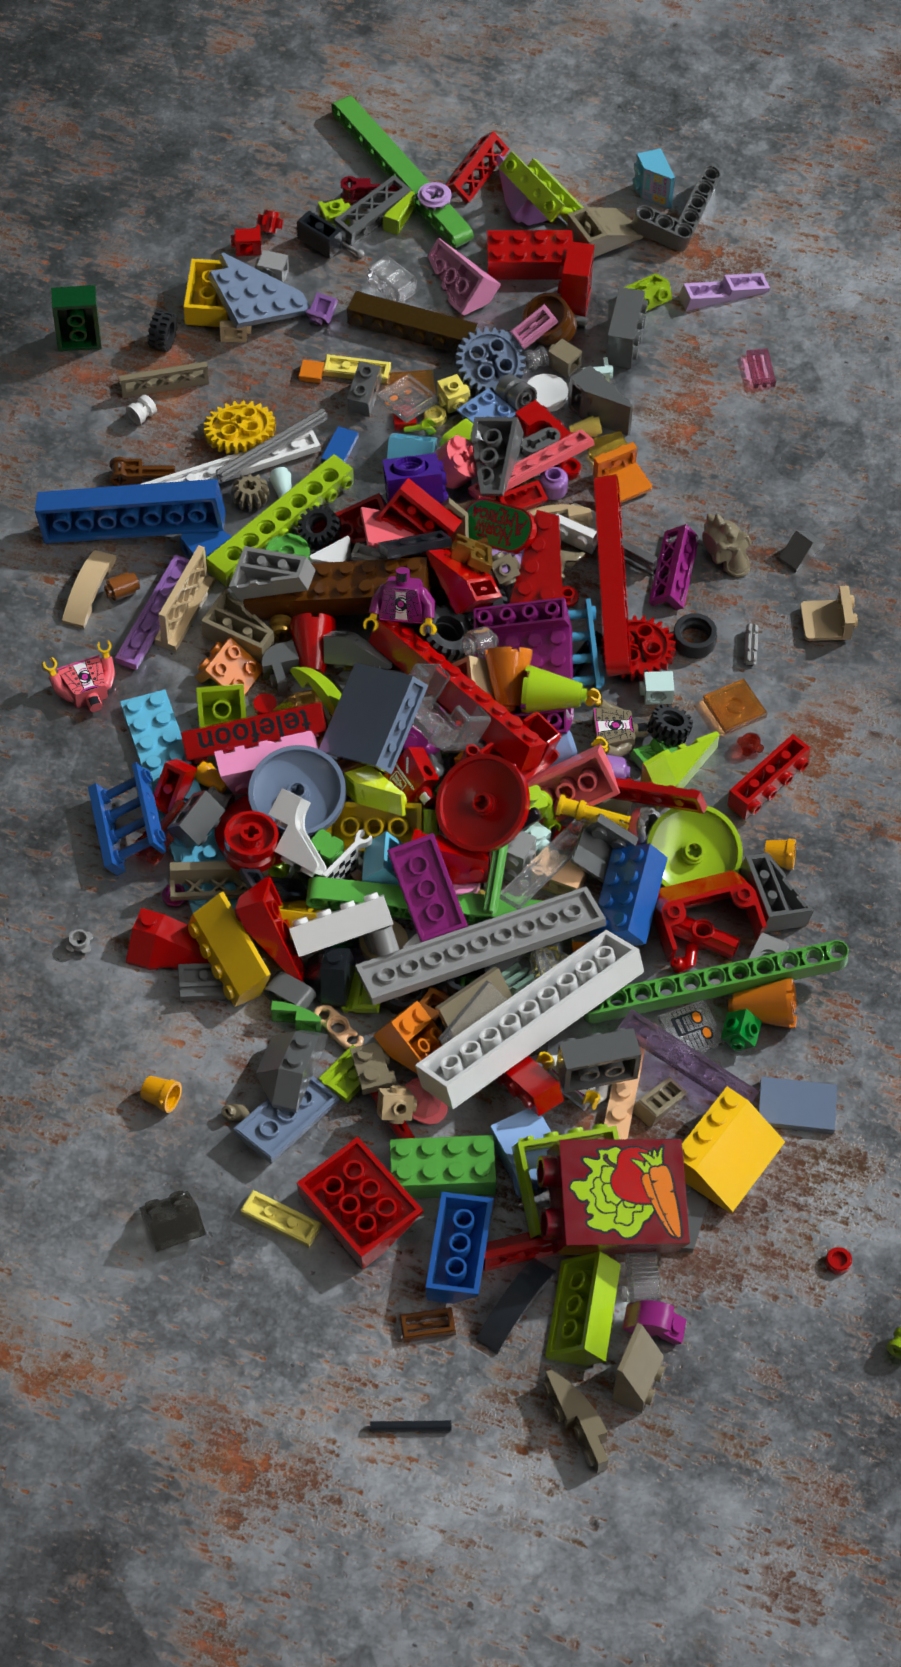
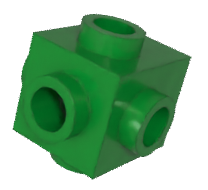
[721,1009,762,1051]

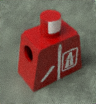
[384,747,439,807]

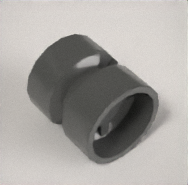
[496,374,537,411]

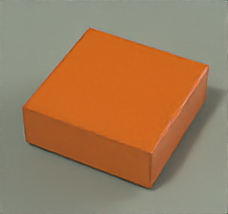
[299,359,324,384]

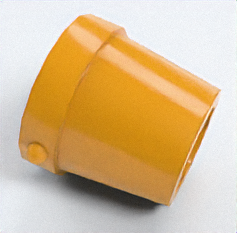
[764,838,796,870]
[140,1075,182,1113]

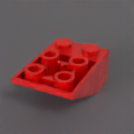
[426,548,502,614]

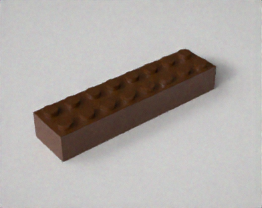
[243,557,434,620]

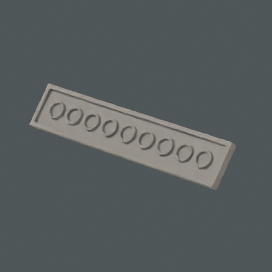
[355,887,606,1005]

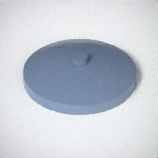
[248,745,346,837]

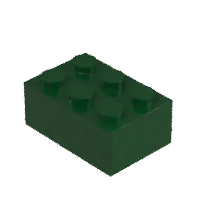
[51,285,102,352]

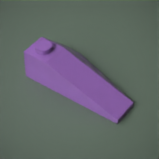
[496,155,557,225]

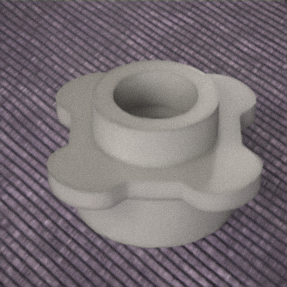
[66,929,93,954]

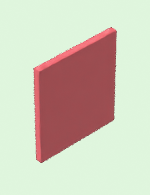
[360,507,426,556]

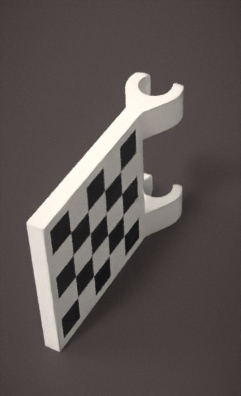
[322,830,372,880]

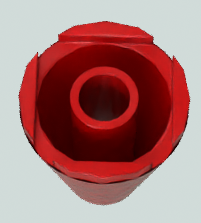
[290,613,336,675]

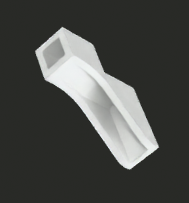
[269,788,327,877]

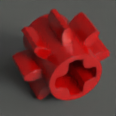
[256,209,284,234]

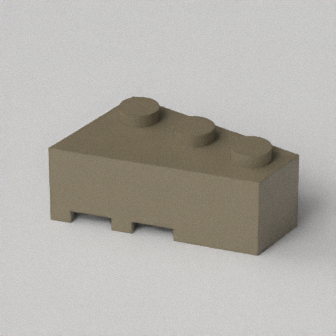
[201,588,274,664]

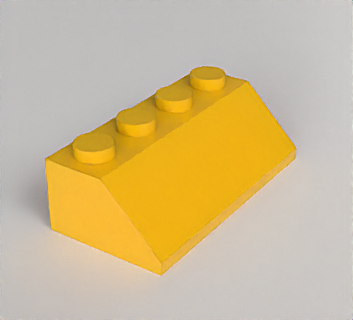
[326,802,427,851]
[188,892,271,1007]

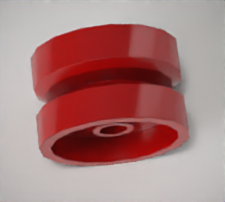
[224,811,279,873]

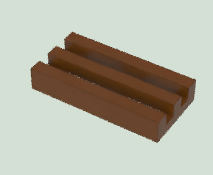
[399,1307,456,1343]

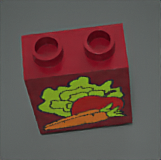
[537,1139,690,1255]

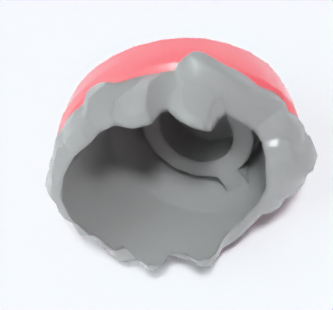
[624,807,660,846]

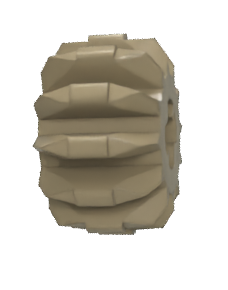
[231,473,269,512]

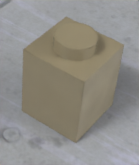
[547,339,582,378]

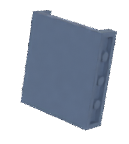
[319,663,428,774]

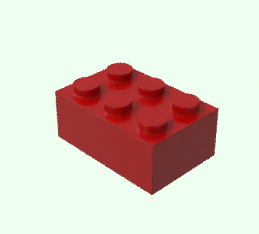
[557,241,595,317]

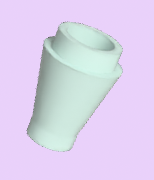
[269,467,291,498]

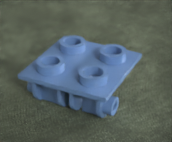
[457,388,516,423]

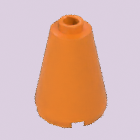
[485,647,532,712]
[728,978,797,1028]

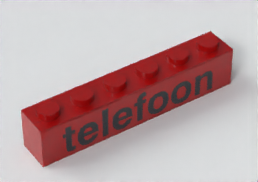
[181,701,328,764]

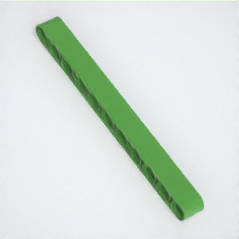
[331,95,474,249]
[306,877,542,926]
[583,940,849,1023]

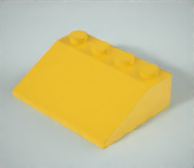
[682,1087,785,1214]

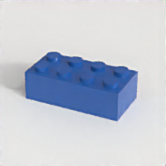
[590,844,668,946]

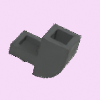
[262,640,299,697]

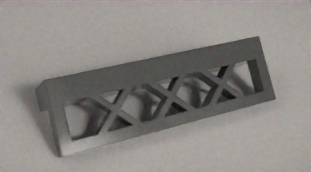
[334,175,412,247]

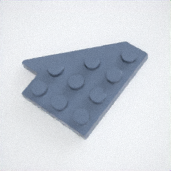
[208,253,311,328]

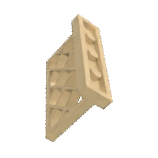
[154,545,215,652]

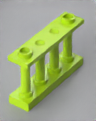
[499,151,584,223]

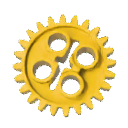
[204,400,276,455]

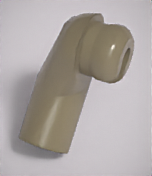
[221,1104,251,1122]

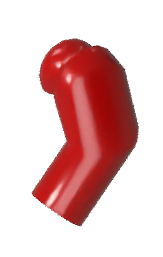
[670,943,698,974]

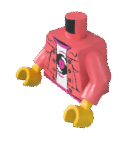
[41,640,115,712]

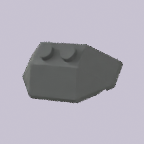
[256,1029,329,1113]

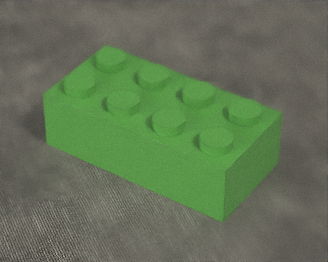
[390,1135,496,1199]

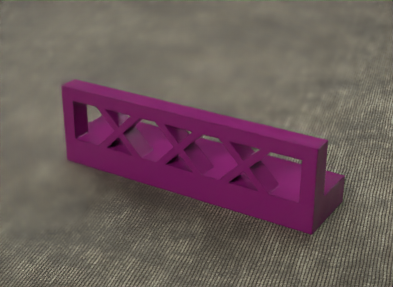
[649,524,699,611]

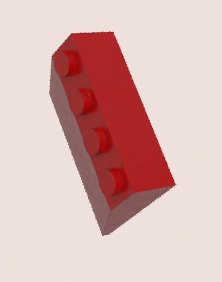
[296,1136,423,1269]

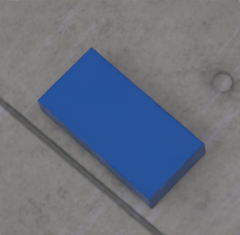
[321,426,359,463]

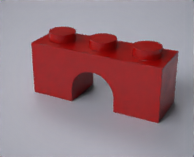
[515,399,577,467]

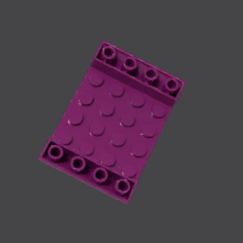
[474,597,574,740]

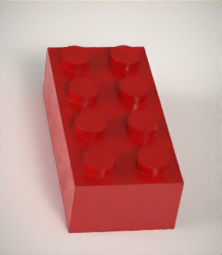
[487,230,573,280]

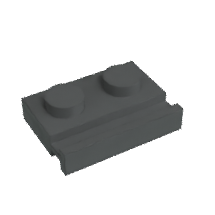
[178,963,227,1001]

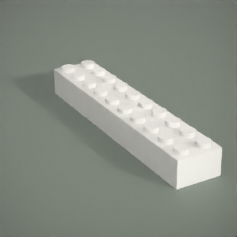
[415,930,644,1109]

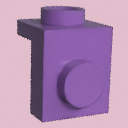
[305,292,338,325]

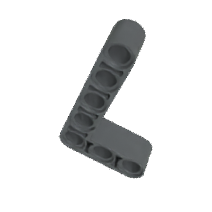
[631,165,721,251]

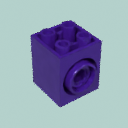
[382,453,448,504]

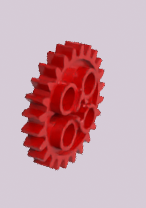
[600,615,676,681]

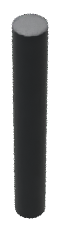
[370,1420,452,1432]

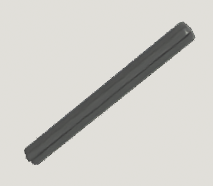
[215,408,328,481]

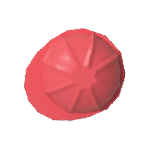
[405,1078,448,1125]

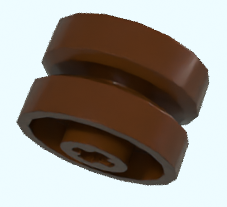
[522,293,577,349]

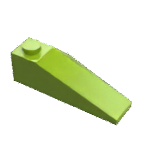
[640,731,720,809]

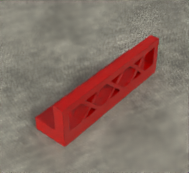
[445,131,509,204]
[483,1232,553,1271]

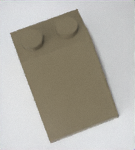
[612,1323,666,1412]

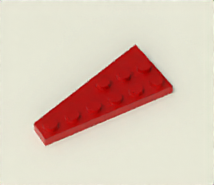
[509,510,563,604]

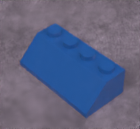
[426,1192,494,1304]

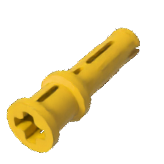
[556,794,631,830]

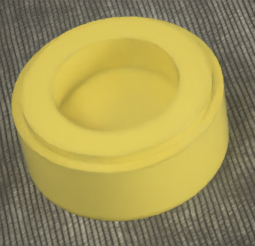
[424,405,446,427]

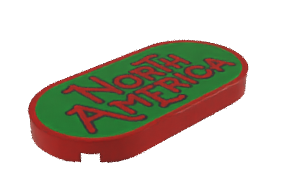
[465,498,537,555]

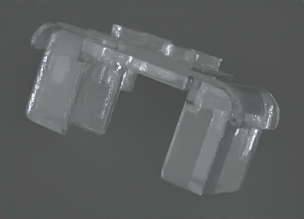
[409,663,491,751]

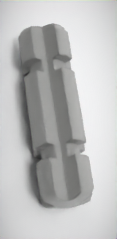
[744,623,758,666]

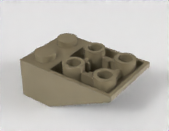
[567,207,643,257]

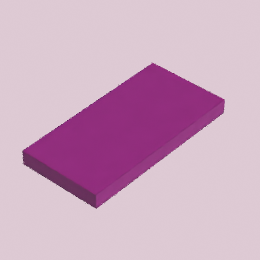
[387,833,468,942]

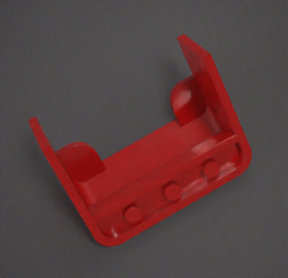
[653,871,767,962]

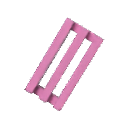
[510,304,558,349]

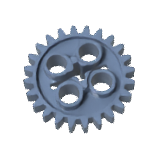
[455,327,526,394]

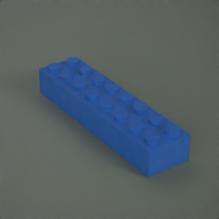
[35,479,226,544]

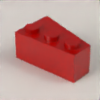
[375,478,462,536]
[412,829,492,884]

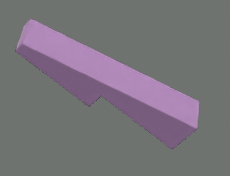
[679,273,770,311]

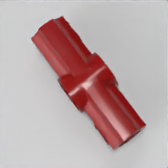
[671,916,740,959]

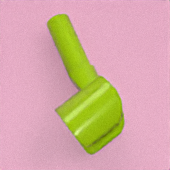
[404,418,436,435]

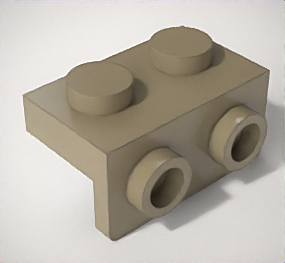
[350,1042,397,1095]

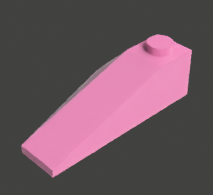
[427,238,501,315]

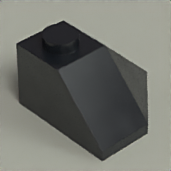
[303,947,356,1007]

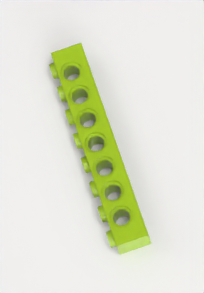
[206,454,354,587]

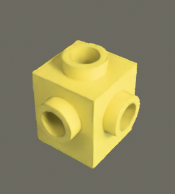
[437,374,470,414]

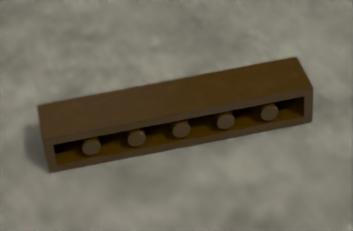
[347,291,478,353]

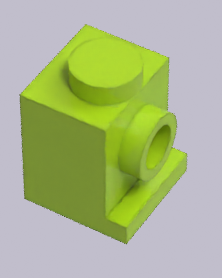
[318,198,351,228]

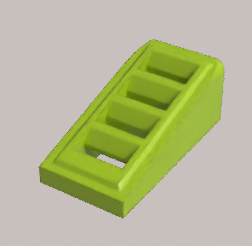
[383,191,416,235]

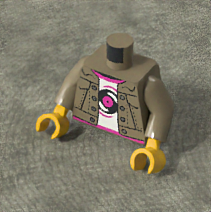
[585,688,648,757]

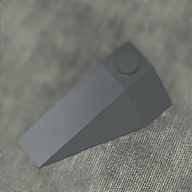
[471,417,524,496]

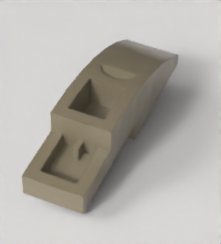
[543,1370,609,1473]

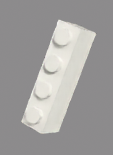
[289,892,393,957]

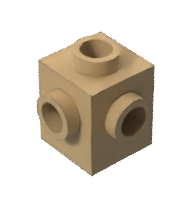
[377,1085,417,1124]

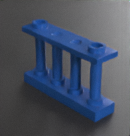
[88,762,166,876]

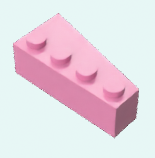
[214,731,319,796]

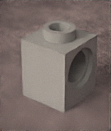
[255,250,289,283]

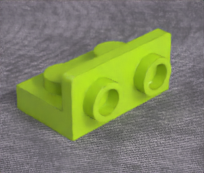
[624,273,672,311]

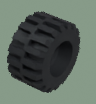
[414,605,476,664]

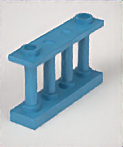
[568,598,605,692]

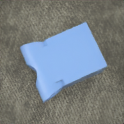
[489,1109,551,1199]

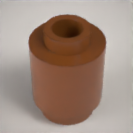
[104,572,140,601]

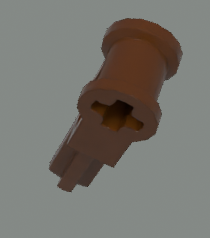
[109,457,175,486]

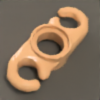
[313,1005,364,1050]

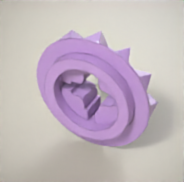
[418,182,451,211]

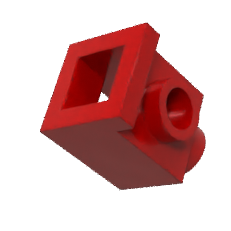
[231,225,262,256]

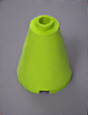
[521,665,587,713]

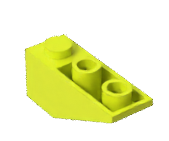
[344,765,407,816]

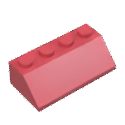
[527,744,620,825]

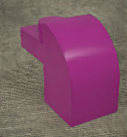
[622,1300,686,1345]

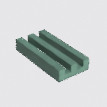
[501,962,538,996]

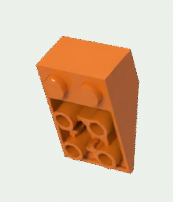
[373,1000,448,1074]

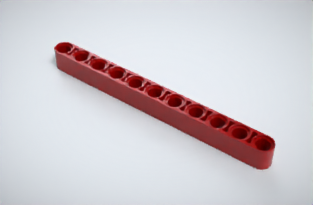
[594,474,632,677]

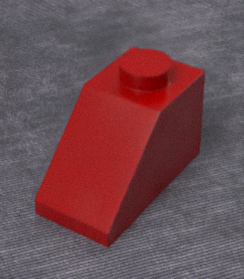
[154,759,198,816]

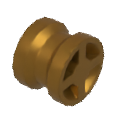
[270,614,292,643]

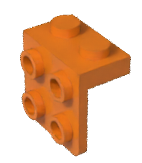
[593,442,652,503]
[194,637,263,695]

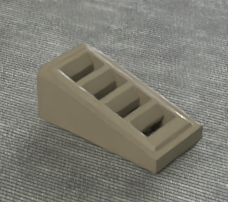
[633,1076,688,1127]

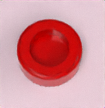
[559,458,581,480]
[253,693,277,715]
[825,1247,852,1275]

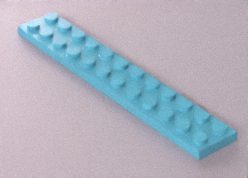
[120,689,243,925]

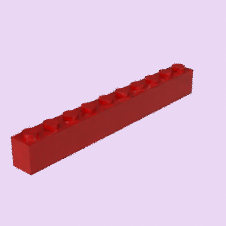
[369,618,547,771]

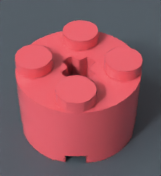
[433,435,477,489]

